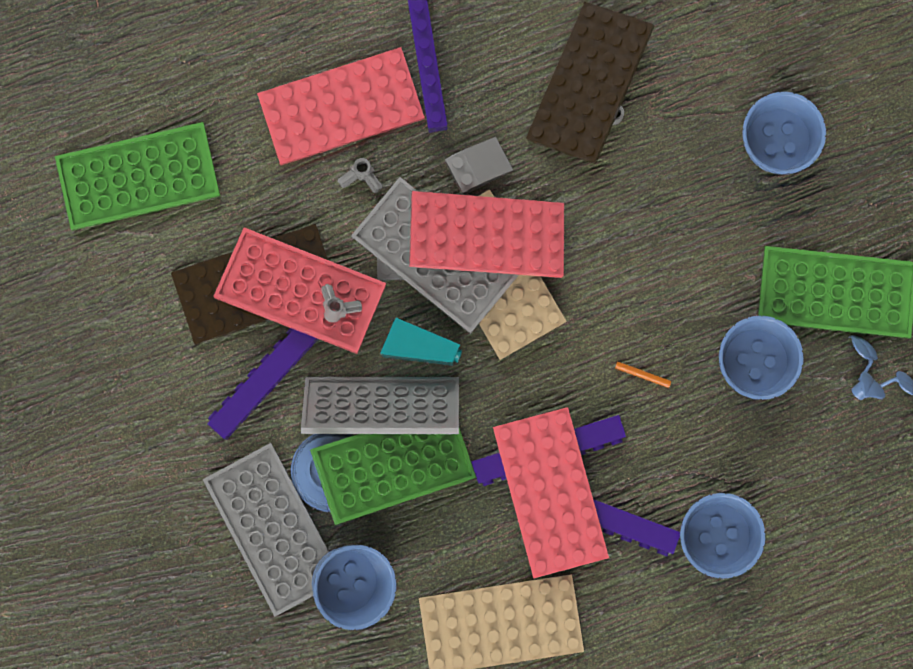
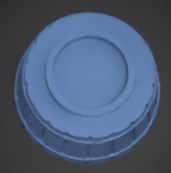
[742,92,826,174]
[719,316,803,400]
[291,434,354,513]
[680,493,765,578]
[312,545,396,630]

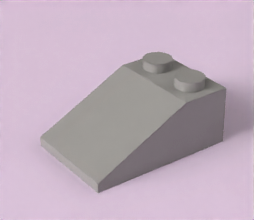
[445,137,513,195]

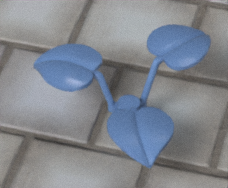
[849,335,913,400]

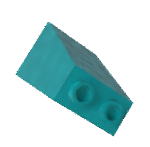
[381,318,462,366]

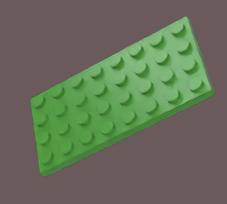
[55,122,220,231]
[758,246,913,339]
[310,428,476,525]

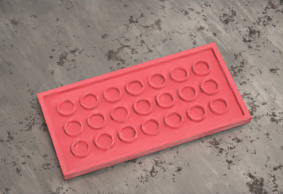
[257,47,425,165]
[409,191,564,278]
[214,228,386,354]
[493,407,609,578]

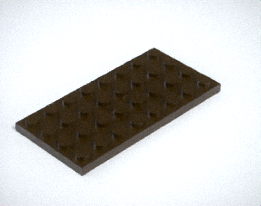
[526,2,655,164]
[171,224,328,345]

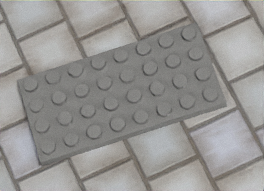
[351,177,519,334]
[301,377,459,434]
[203,443,329,616]

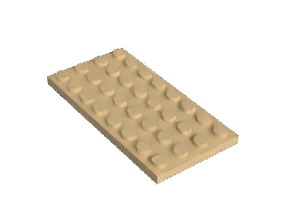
[479,190,567,360]
[419,574,584,669]

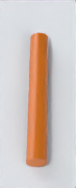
[615,361,671,388]

